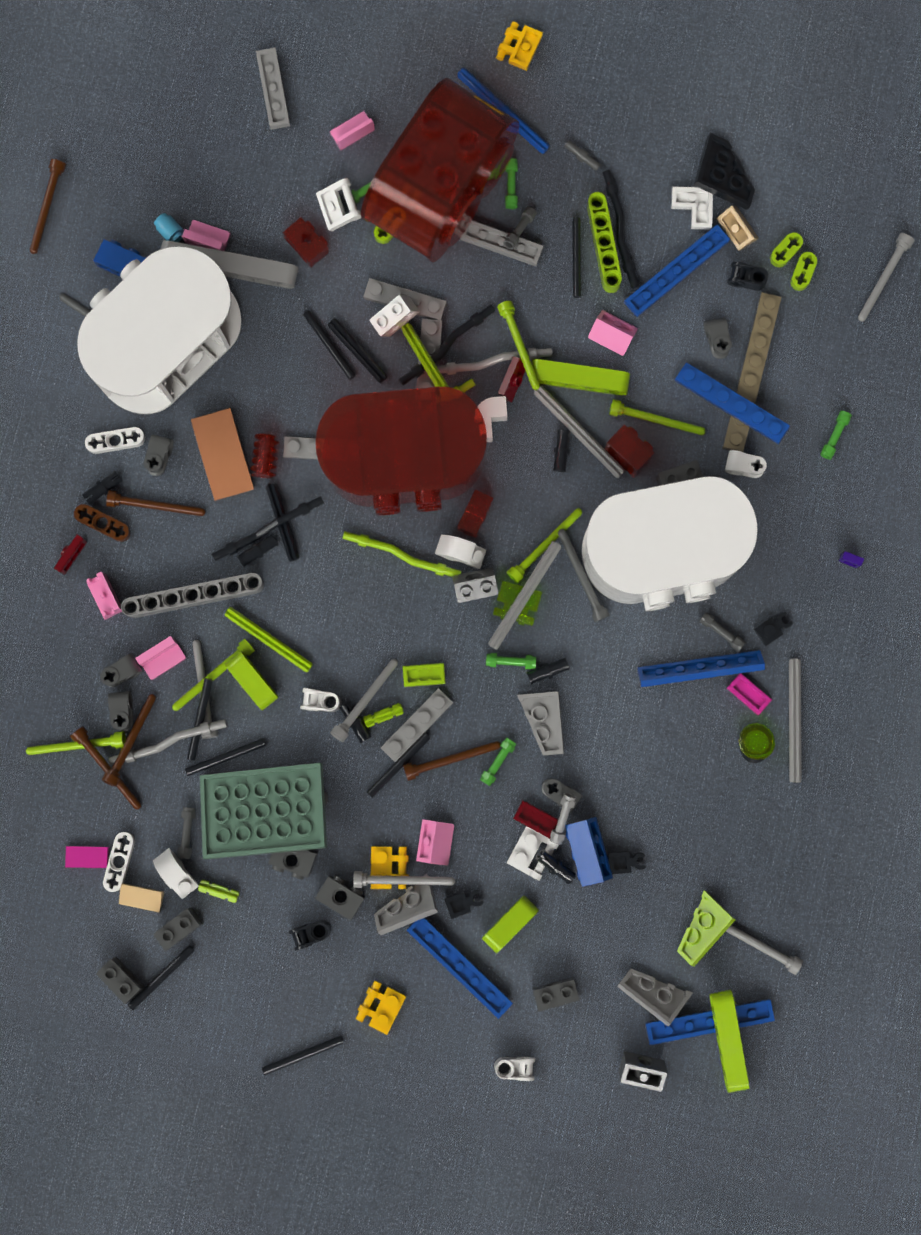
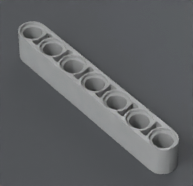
[161,241,298,289]
[121,573,264,618]

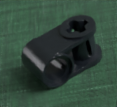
[727,262,768,291]
[289,920,331,951]

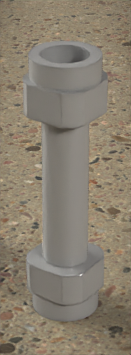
[550,793,576,844]

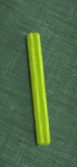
[401,323,451,398]
[225,607,313,672]

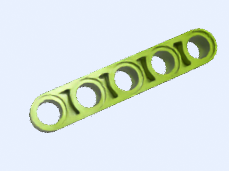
[587,192,622,293]
[531,359,630,395]
[709,990,749,1093]

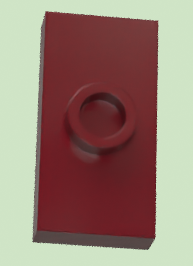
[498,357,525,403]
[54,534,87,575]
[513,800,558,839]

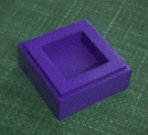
[838,551,864,568]

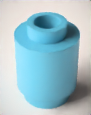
[154,213,184,242]

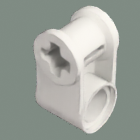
[725,450,767,478]
[300,688,341,712]
[494,1057,535,1081]

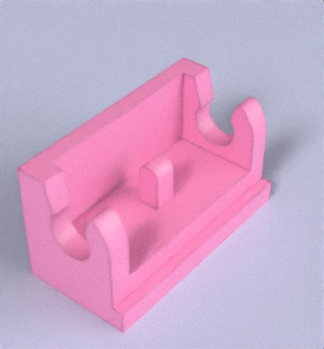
[86,571,122,620]

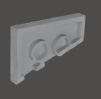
[517,691,564,756]
[374,874,438,935]
[617,969,693,1027]

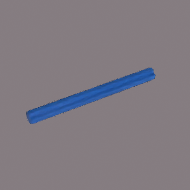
[457,68,549,154]

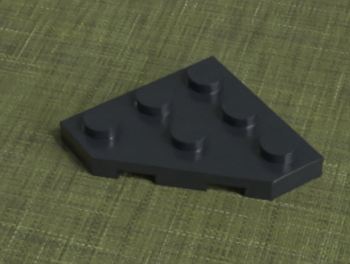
[694,133,755,210]

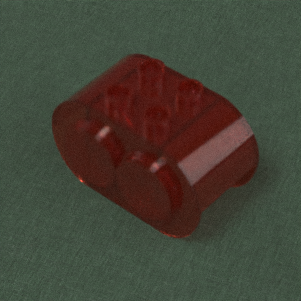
[361,78,519,263]
[316,387,487,516]

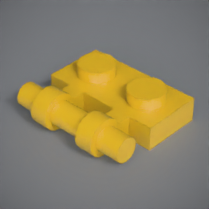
[496,21,543,71]
[371,846,409,889]
[355,980,406,1035]

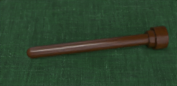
[30,159,66,254]
[106,490,206,516]
[101,694,156,787]
[70,726,141,810]
[403,741,501,781]

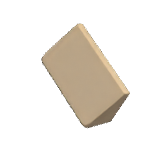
[716,206,758,251]
[119,883,165,913]

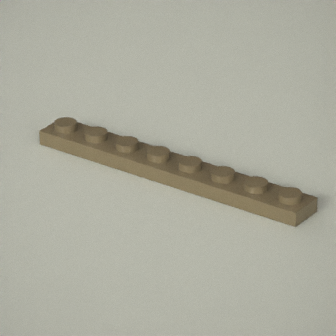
[722,292,782,452]

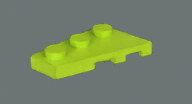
[677,890,736,967]

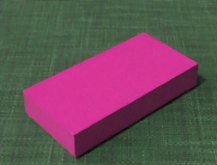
[726,673,772,716]
[65,846,109,868]

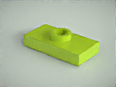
[403,663,446,687]

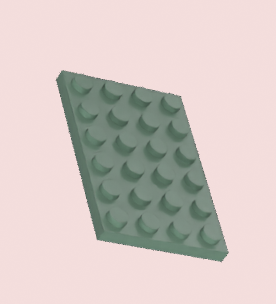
[200,763,327,860]

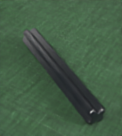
[328,318,387,383]
[266,483,299,562]

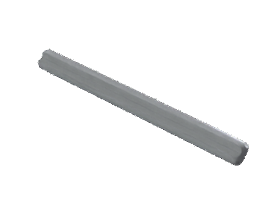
[534,386,625,478]
[488,541,561,650]
[789,658,802,783]

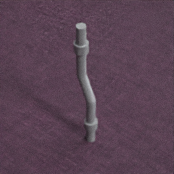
[437,348,552,375]
[109,719,227,765]

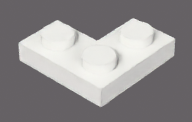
[671,187,713,230]

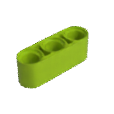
[225,651,279,711]
[481,895,539,954]

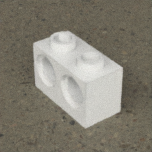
[369,295,420,337]

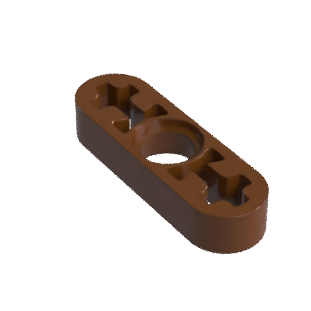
[74,504,131,542]

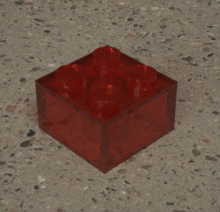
[605,424,655,478]

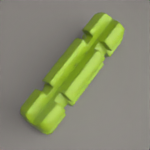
[363,703,404,728]
[198,880,239,903]

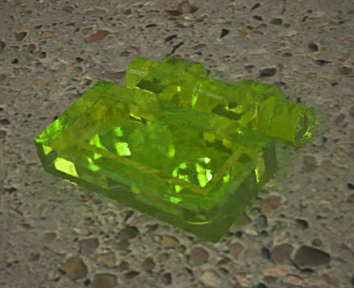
[493,581,542,626]

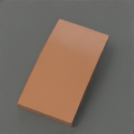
[191,408,254,501]

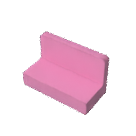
[330,111,375,150]
[182,220,230,251]
[588,310,638,356]
[135,636,186,680]
[416,819,454,866]

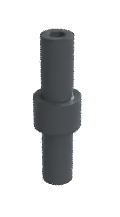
[564,140,601,171]

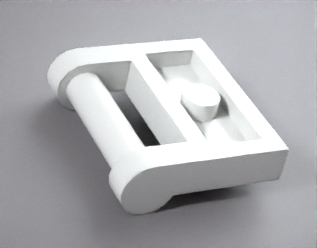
[316,178,362,231]
[507,826,559,881]

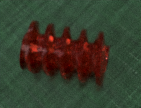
[251,434,280,478]

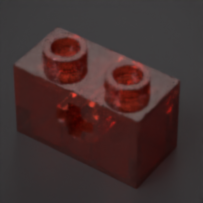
[282,217,329,268]
[457,489,494,538]

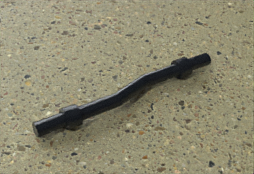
[602,170,639,288]
[399,305,495,386]
[212,496,324,561]

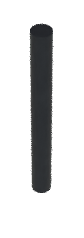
[572,217,581,298]
[303,310,356,380]
[187,678,213,760]
[367,733,431,798]
[185,738,266,776]
[127,945,195,1010]
[262,1036,344,1075]

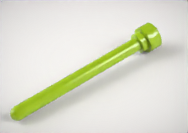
[497,301,540,390]
[609,399,706,435]
[506,508,582,584]
[172,638,255,711]
[26,731,126,755]

